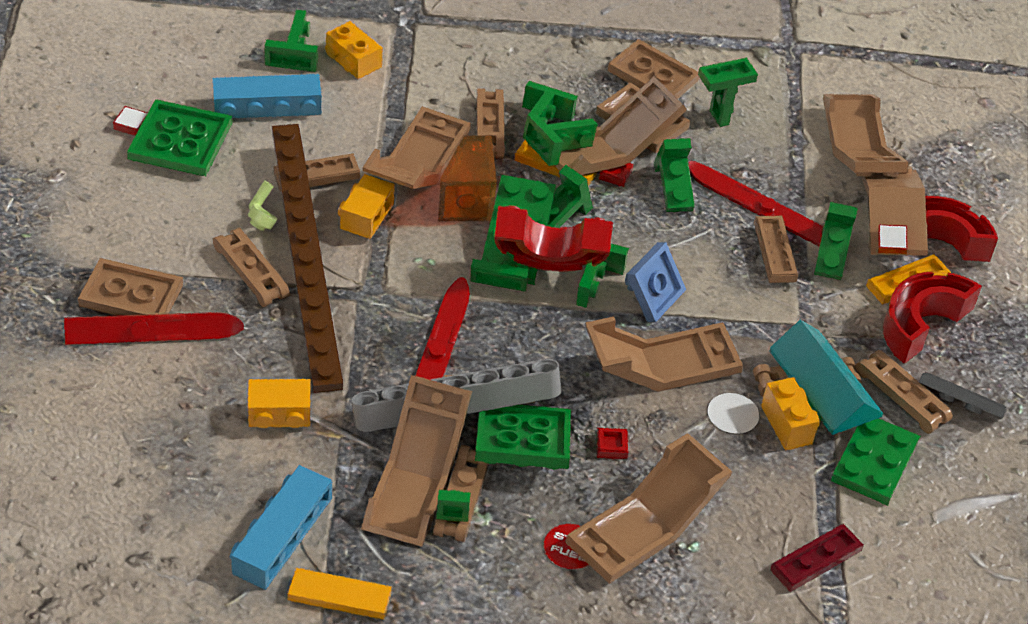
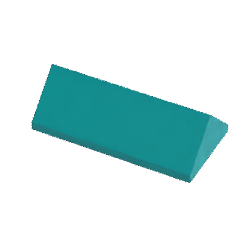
[769,320,883,435]

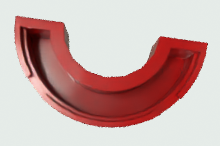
[905,196,998,262]
[494,205,613,272]
[883,271,982,364]

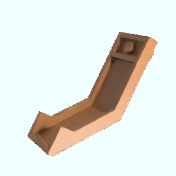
[555,76,687,175]
[823,94,908,177]
[363,106,470,189]
[862,166,928,256]
[585,316,743,392]
[361,375,472,547]
[566,433,732,584]

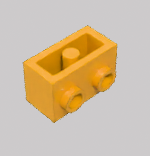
[325,21,383,79]
[338,174,395,239]
[761,377,820,451]
[248,379,310,428]

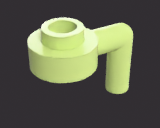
[248,180,278,231]

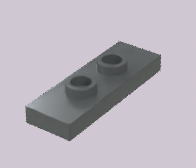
[919,372,1008,418]

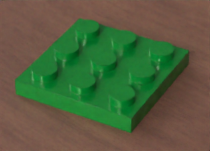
[127,99,233,177]
[475,404,571,470]

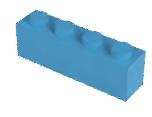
[213,74,322,118]
[230,465,332,590]

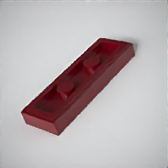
[770,523,864,593]

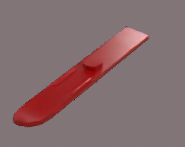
[688,160,823,247]
[415,277,470,380]
[64,312,244,345]

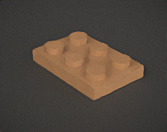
[607,39,699,99]
[596,83,690,153]
[78,258,183,316]

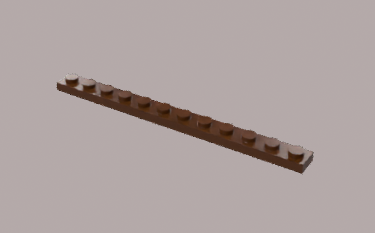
[272,124,343,393]

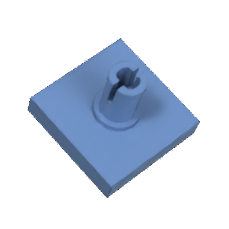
[625,242,686,322]

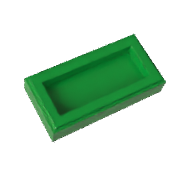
[470,259,529,292]

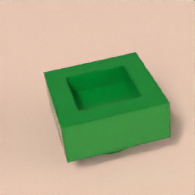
[436,490,471,522]

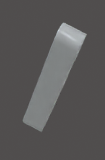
[351,359,561,432]

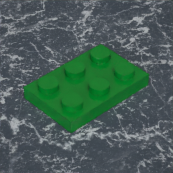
[831,418,920,506]

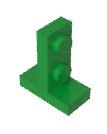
[264,9,318,72]
[698,57,758,127]
[522,81,578,139]
[522,113,598,166]
[653,138,695,213]
[548,165,593,228]
[814,202,858,280]
[576,243,629,308]

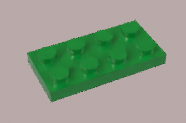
[482,175,556,285]

